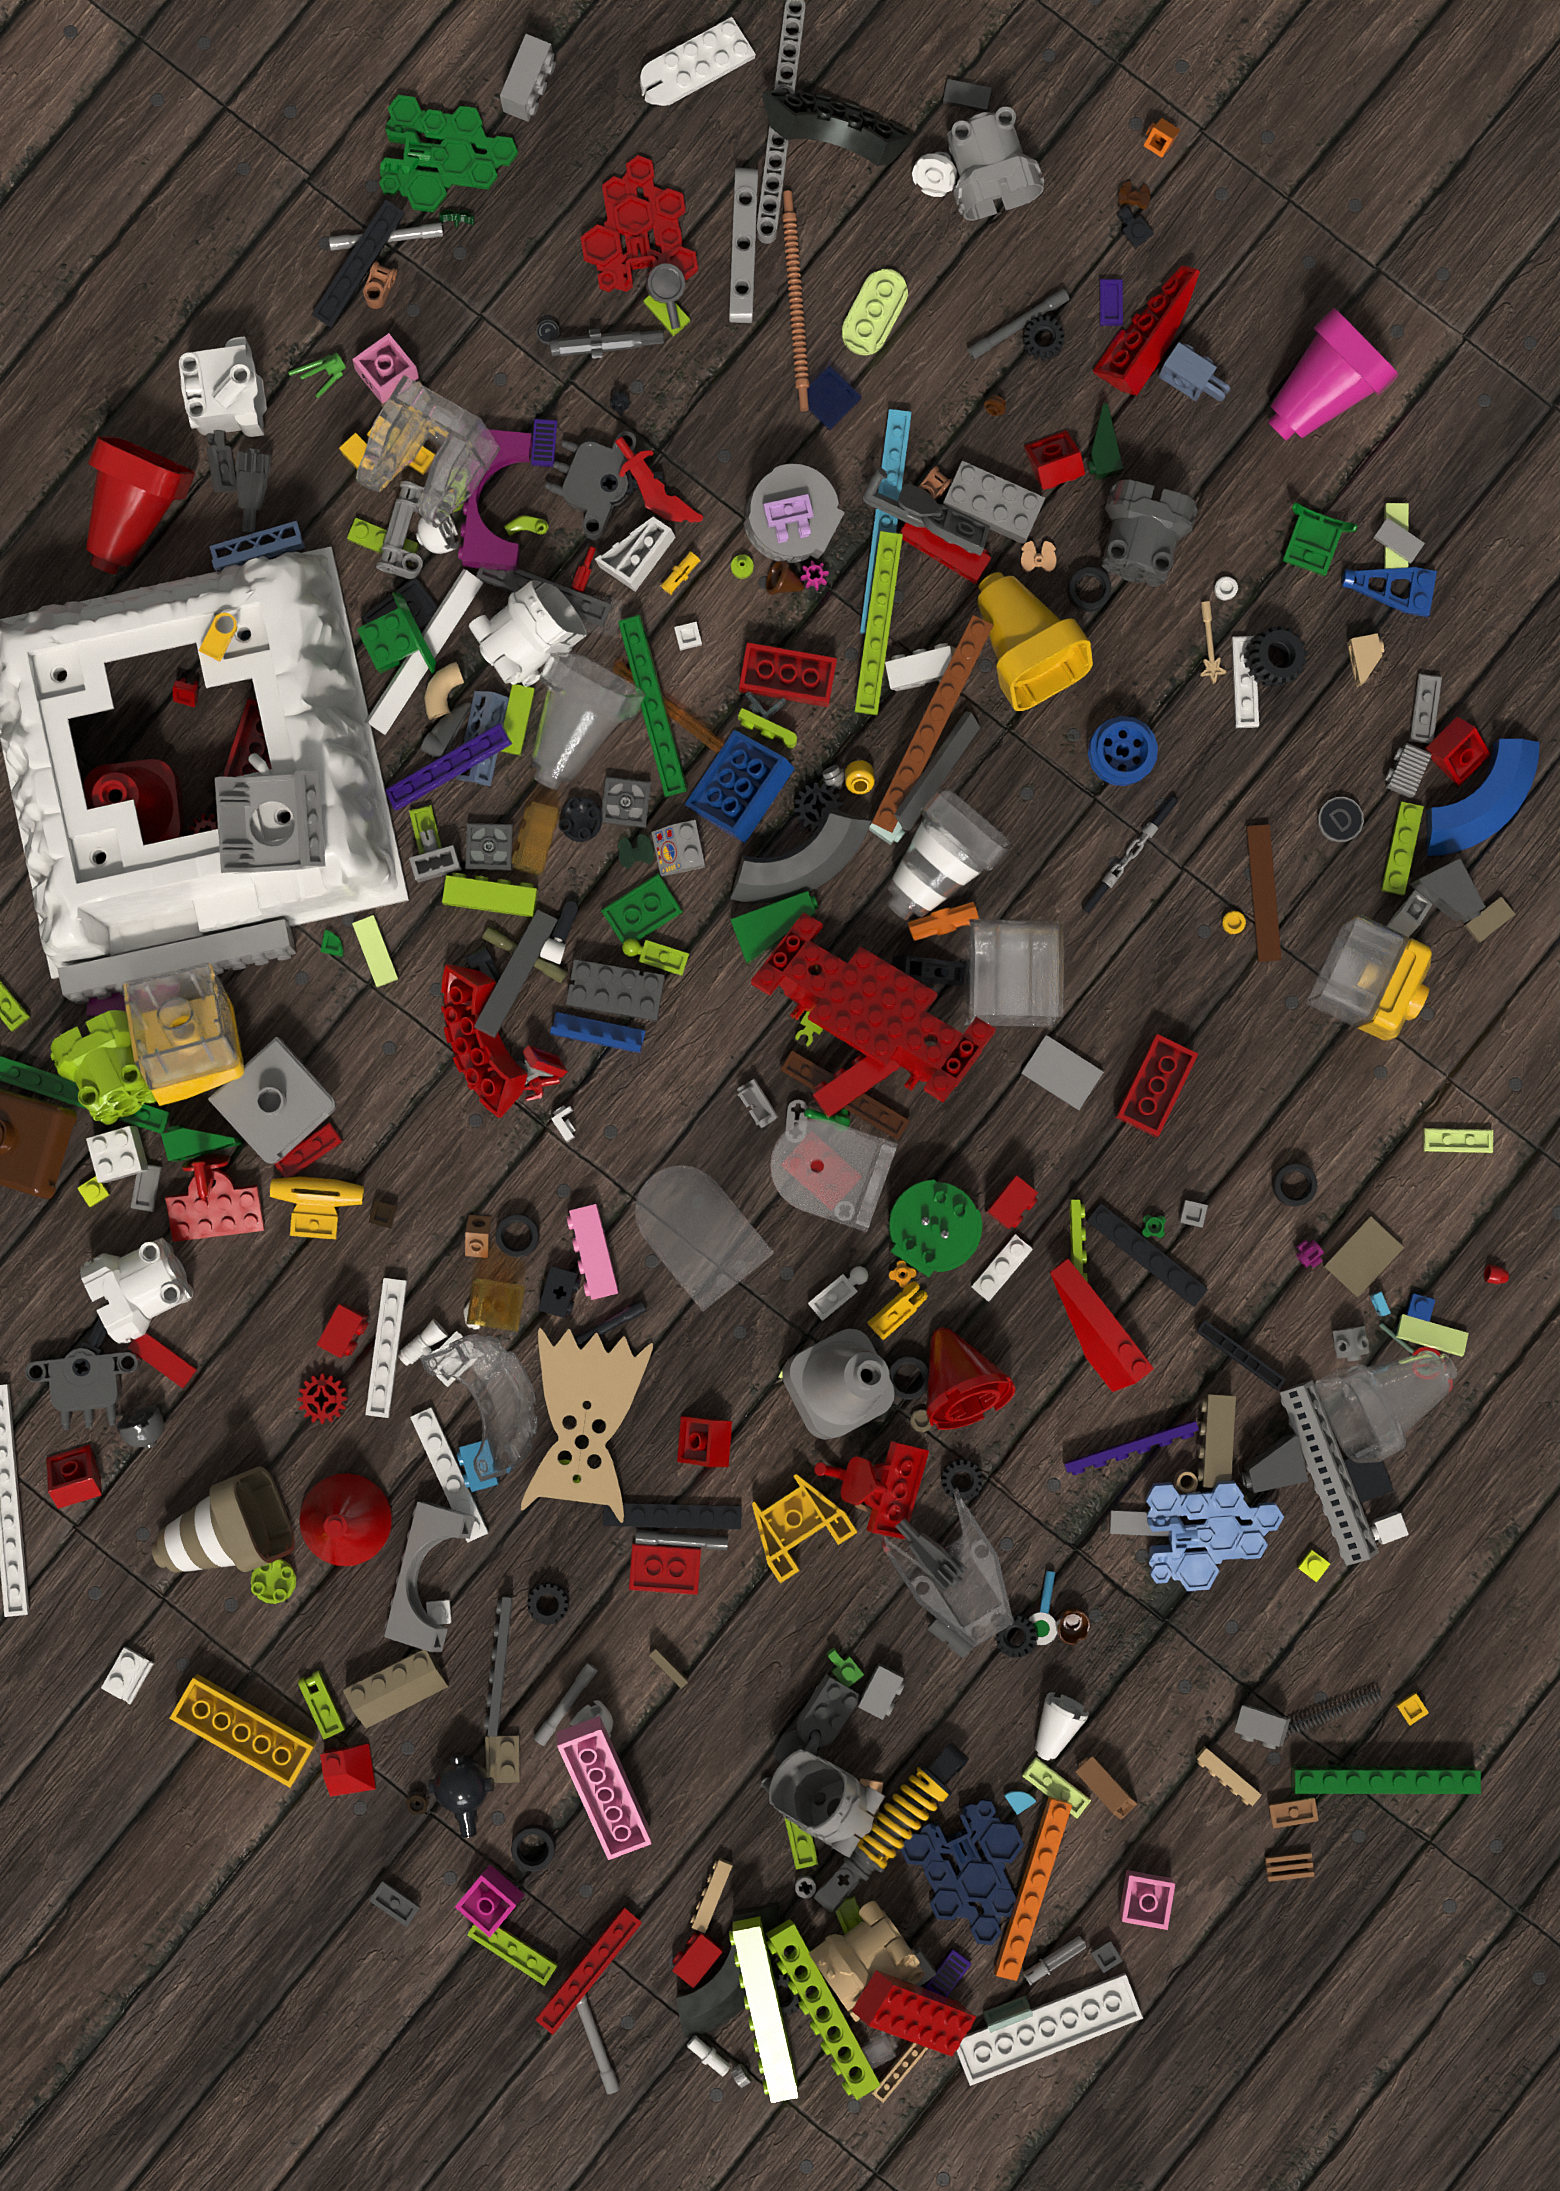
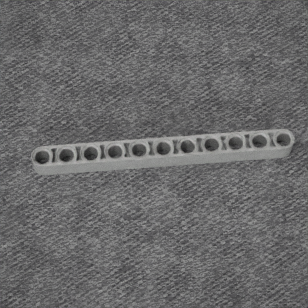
[757,0,805,244]

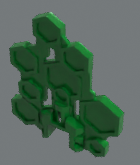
[379,95,518,213]

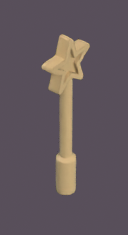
[1200,601,1226,684]

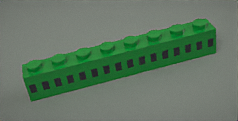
[1291,1766,1481,1794]

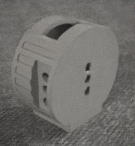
[744,464,845,563]

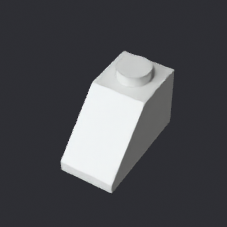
[1386,890,1432,942]

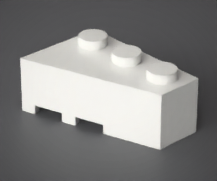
[595,517,676,592]
[885,643,956,691]

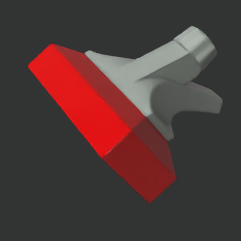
[515,1045,568,1085]

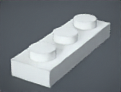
[971,1234,1033,1302]

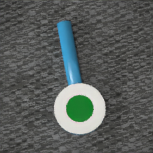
[1028,1571,1057,1645]

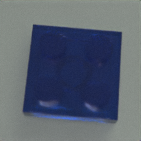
[798,366,862,431]

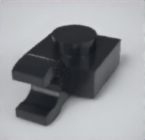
[1117,206,1154,249]

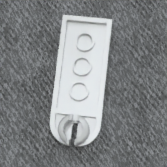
[640,17,756,106]

